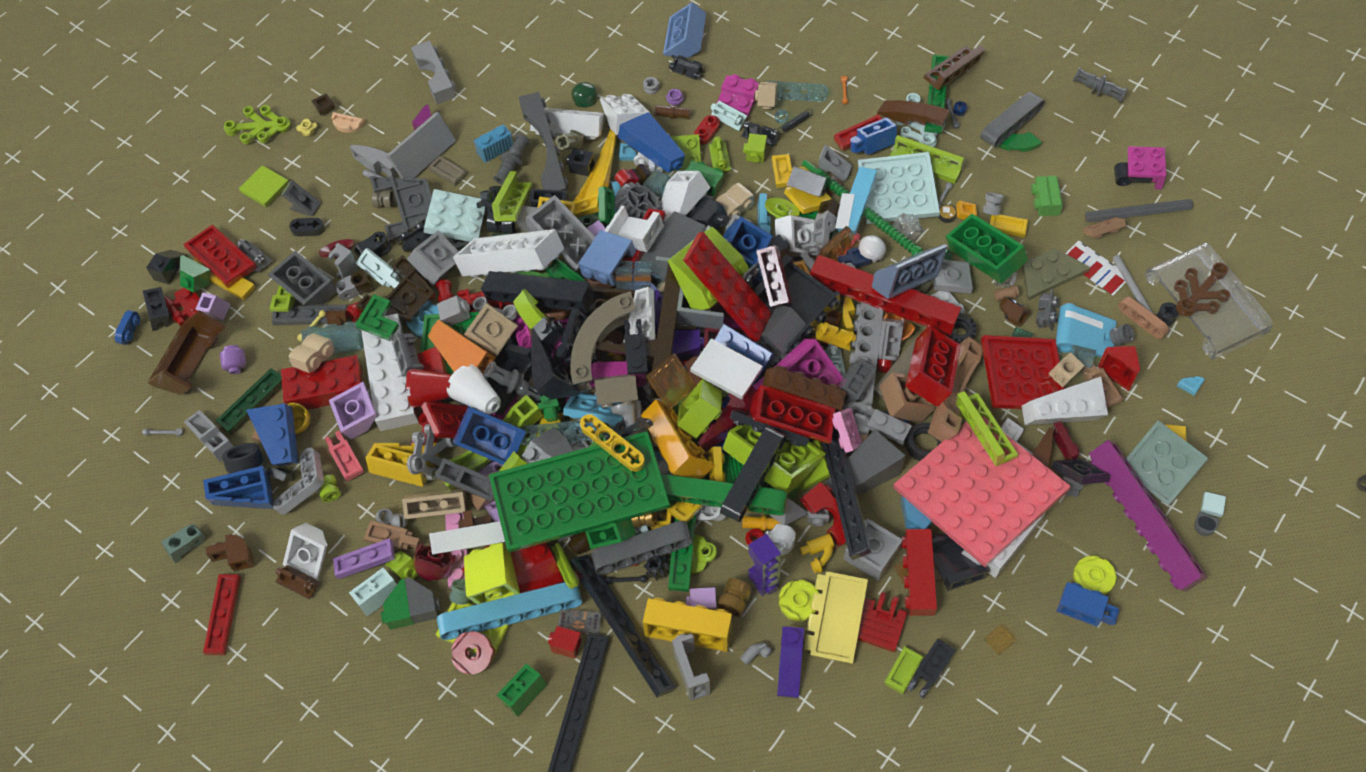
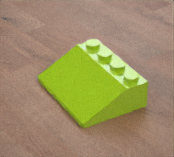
[667,227,749,310]
[722,424,826,493]

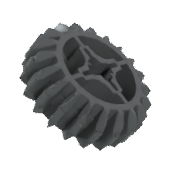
[615,182,663,219]

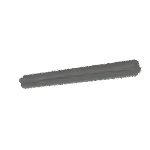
[1085,199,1193,222]

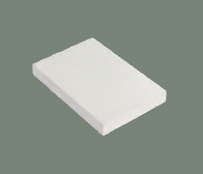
[690,339,763,399]

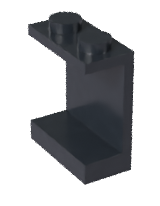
[932,534,989,591]

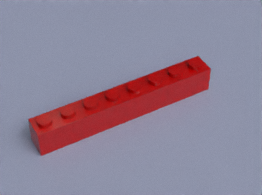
[810,255,961,335]

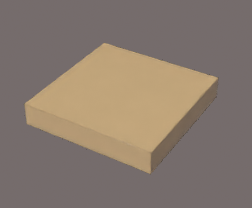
[464,303,518,357]

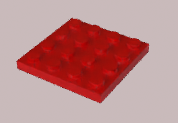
[981,335,1065,409]

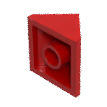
[1098,346,1140,392]

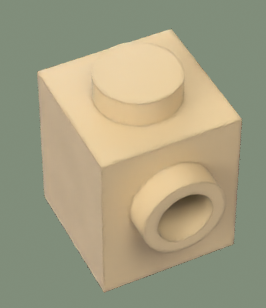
[755,82,778,109]

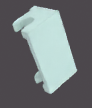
[349,568,397,617]

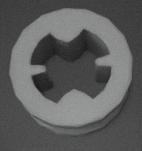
[643,77,659,94]

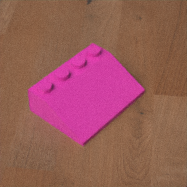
[754,339,843,390]

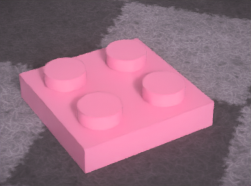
[833,408,863,453]

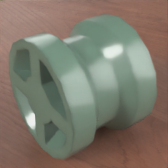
[449,579,470,605]

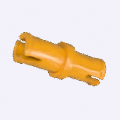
[742,515,781,531]

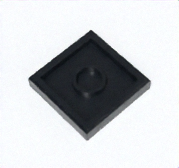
[1051,458,1111,485]

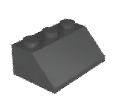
[268,251,337,306]

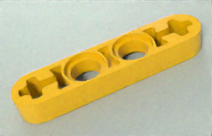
[580,414,645,472]

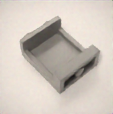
[672,634,710,701]

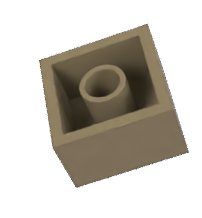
[594,374,638,408]

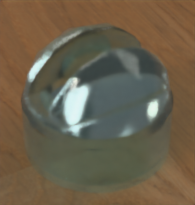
[775,109,789,124]

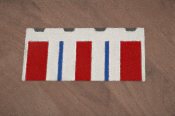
[1065,241,1126,296]

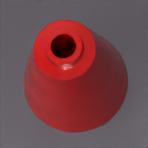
[406,369,452,408]

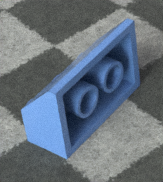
[663,2,706,58]

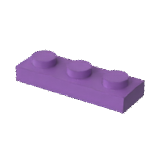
[333,538,395,579]

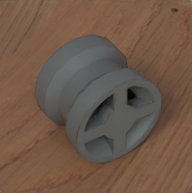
[1110,324,1135,346]

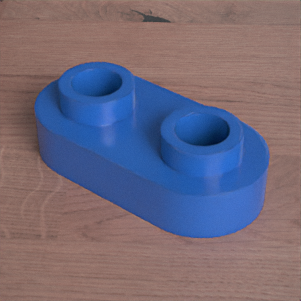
[115,310,141,345]

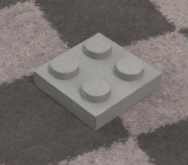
[933,260,973,294]

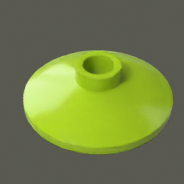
[764,198,800,219]

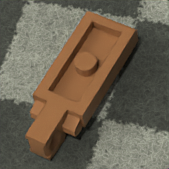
[1082,359,1123,408]
[363,521,422,551]

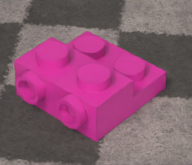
[717,74,759,117]

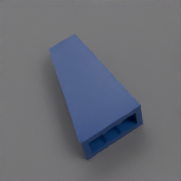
[618,112,685,173]

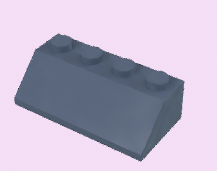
[871,244,948,299]

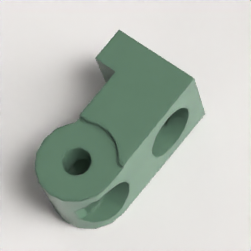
[161,524,205,563]

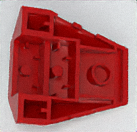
[462,542,564,594]

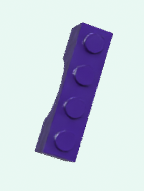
[748,534,781,596]

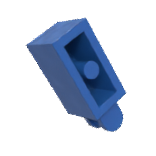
[850,117,897,155]
[1056,582,1120,627]

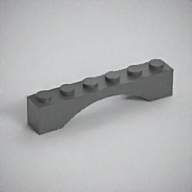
[519,92,569,190]

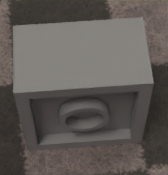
[407,231,459,286]
[844,518,903,581]

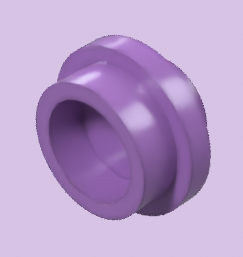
[666,89,683,105]

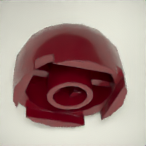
[413,543,456,581]

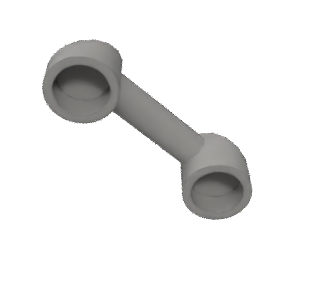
[473,297,518,321]

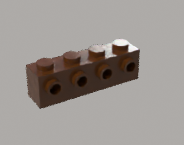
[762,365,846,412]

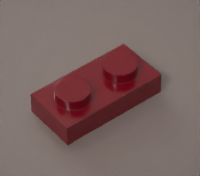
[1052,421,1079,460]

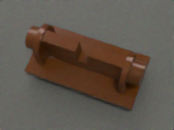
[275,565,321,599]

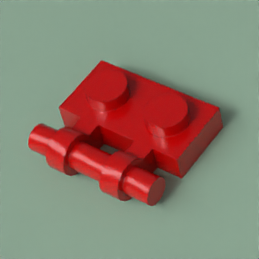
[164,288,200,326]

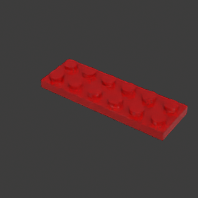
[683,232,772,341]

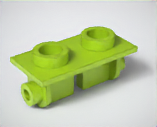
[709,137,731,172]

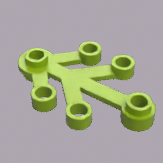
[224,105,291,144]

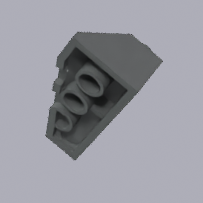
[521,427,573,464]

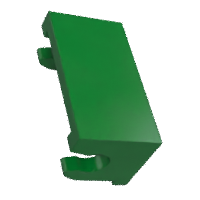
[497,663,547,717]

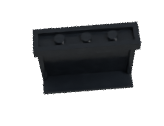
[753,254,840,354]
[446,343,532,415]

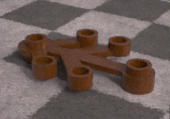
[1174,263,1230,317]

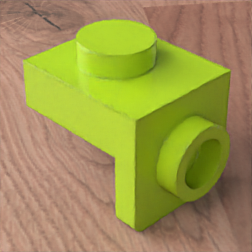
[385,551,419,580]

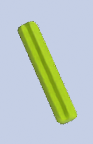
[551,543,579,589]

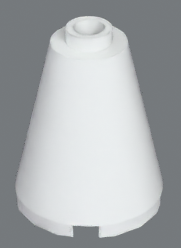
[447,364,501,414]

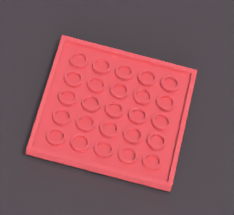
[893,417,1071,567]

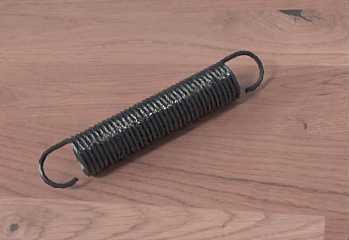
[777,108,813,135]

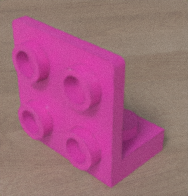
[1127,146,1166,189]

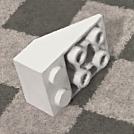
[600,94,650,135]
[661,171,710,223]

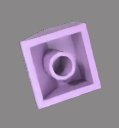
[329,382,377,439]

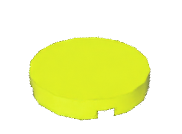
[1073,556,1116,595]
[779,580,819,621]

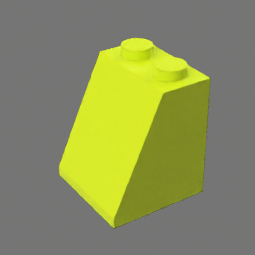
[464,543,520,605]

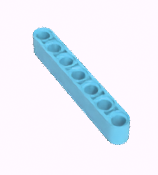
[437,582,582,640]

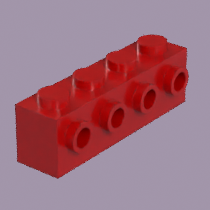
[901,529,937,616]

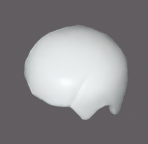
[858,235,886,262]
[766,524,796,555]

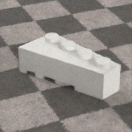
[1022,377,1108,425]

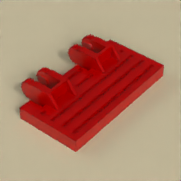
[817,592,907,653]

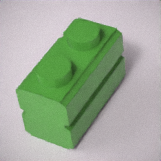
[1031,176,1063,216]

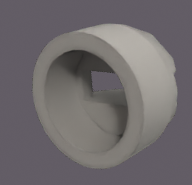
[376,508,393,524]
[390,513,408,528]

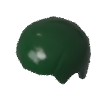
[571,82,598,108]

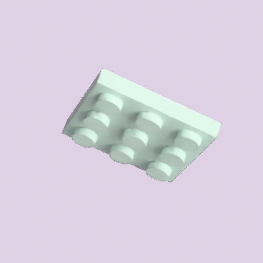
[424,189,486,242]

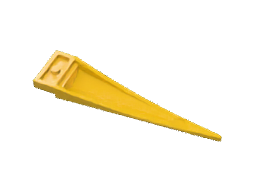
[573,129,617,218]

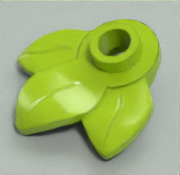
[691,535,717,574]

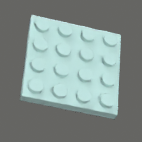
[858,152,940,224]

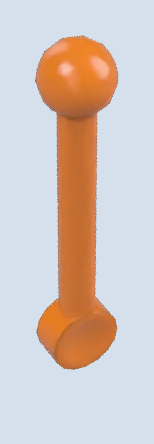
[841,76,848,104]

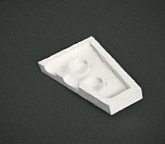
[624,287,655,343]

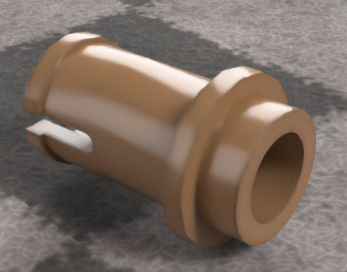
[994,285,1019,302]

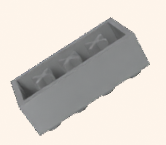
[526,195,595,274]

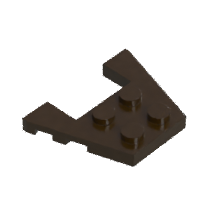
[356,255,435,323]

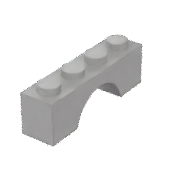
[411,40,456,105]

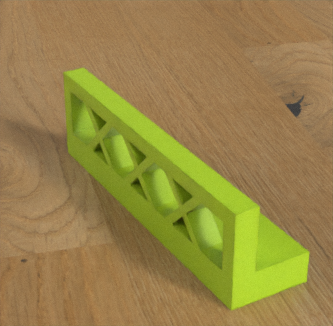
[890,135,964,184]
[492,171,533,221]
[956,391,1018,466]

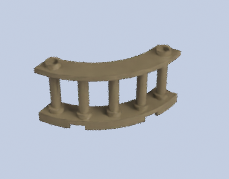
[570,291,636,394]

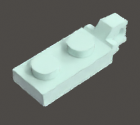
[356,248,401,288]

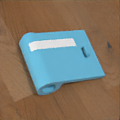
[1056,303,1117,358]

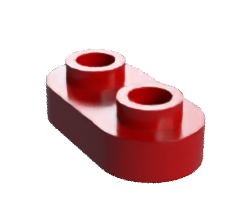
[694,115,720,145]

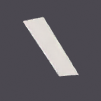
[835,193,855,229]

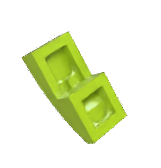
[269,285,296,312]
[513,289,548,329]

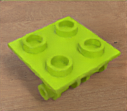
[670,134,701,171]

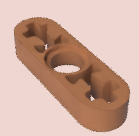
[1118,297,1169,339]

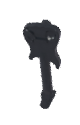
[603,417,653,441]

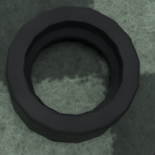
[906,423,942,461]
[222,443,263,473]

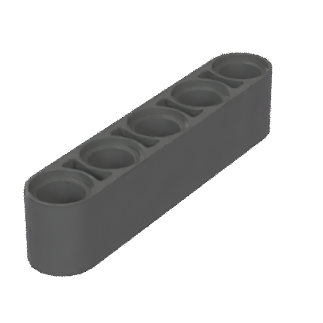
[980,91,1045,147]
[591,521,692,575]

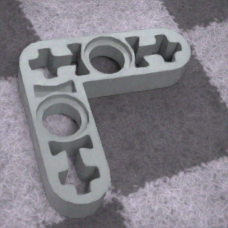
[273,447,324,515]

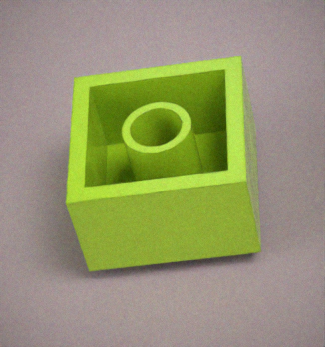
[677,379,722,438]

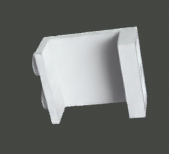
[605,206,664,252]

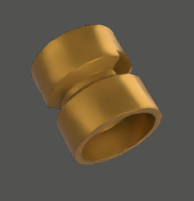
[716,578,753,617]

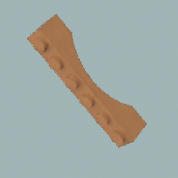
[928,337,983,442]

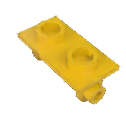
[816,322,856,351]

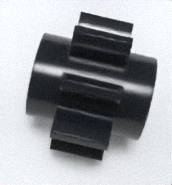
[644,556,670,581]

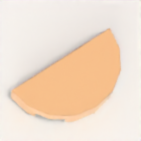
[332,112,365,133]

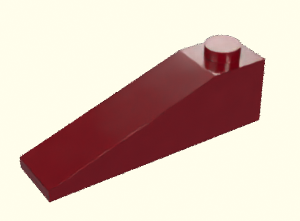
[698,385,756,452]

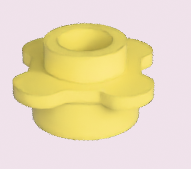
[296,119,317,136]

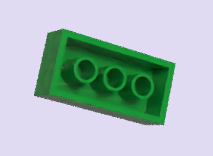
[945,214,1028,284]

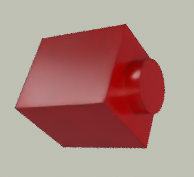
[548,626,583,659]

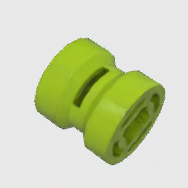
[318,475,341,502]

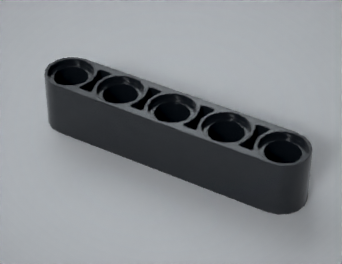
[720,427,786,522]

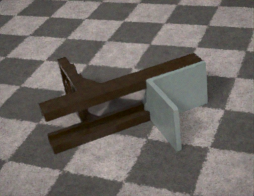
[595,256,724,400]

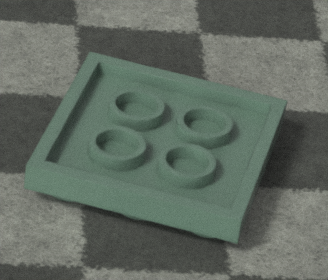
[1126,421,1209,506]

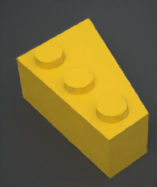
[365,443,440,487]

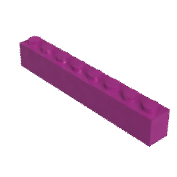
[1089,440,1207,591]

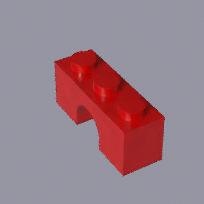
[800,482,846,547]

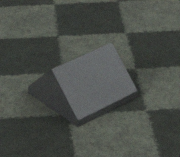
[760,306,806,356]

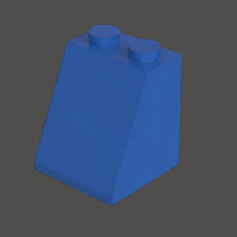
[723,217,772,268]

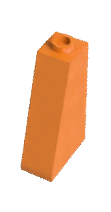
[428,320,496,376]

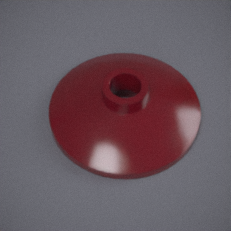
[319,239,354,259]

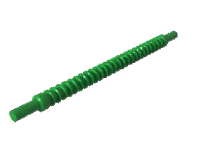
[802,160,923,256]

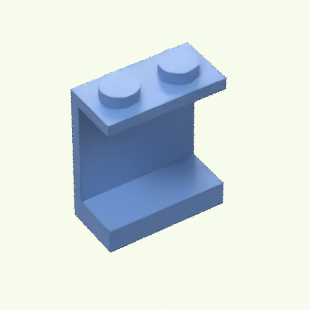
[578,230,636,286]

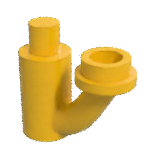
[799,534,834,574]

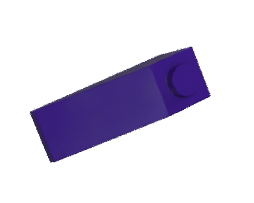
[777,626,804,698]

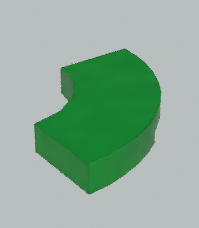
[998,132,1042,152]

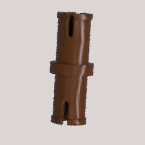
[655,105,690,119]

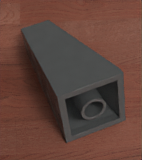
[825,430,905,498]

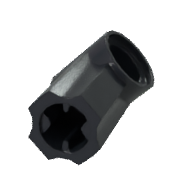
[1114,162,1152,186]

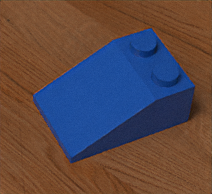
[453,406,526,465]

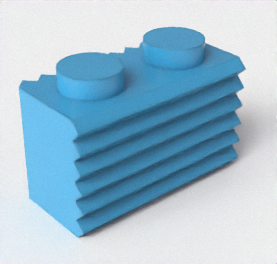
[473,124,513,163]

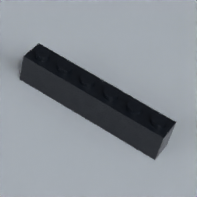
[481,271,595,313]

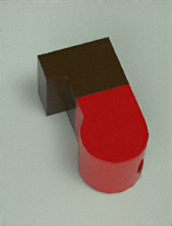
[615,164,652,187]

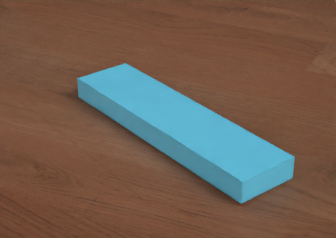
[838,167,877,235]

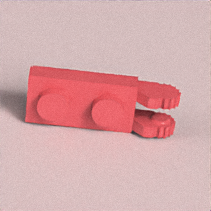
[324,431,364,482]

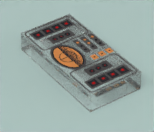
[558,610,602,635]

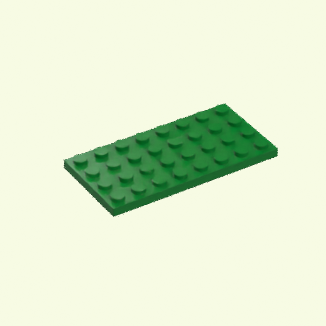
[489,431,670,553]

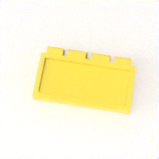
[803,571,868,664]

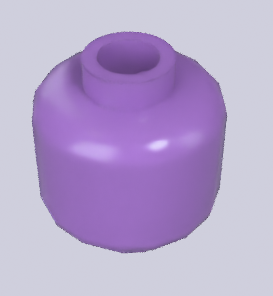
[220,345,247,374]

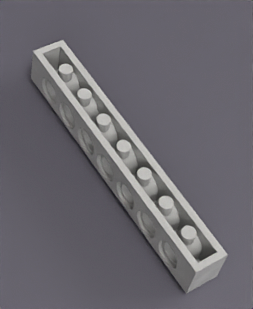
[843,302,883,435]

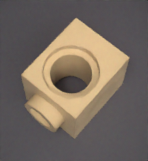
[1049,352,1085,387]

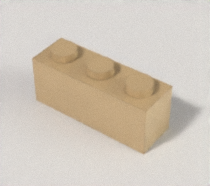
[402,489,468,519]

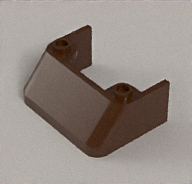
[148,310,226,395]

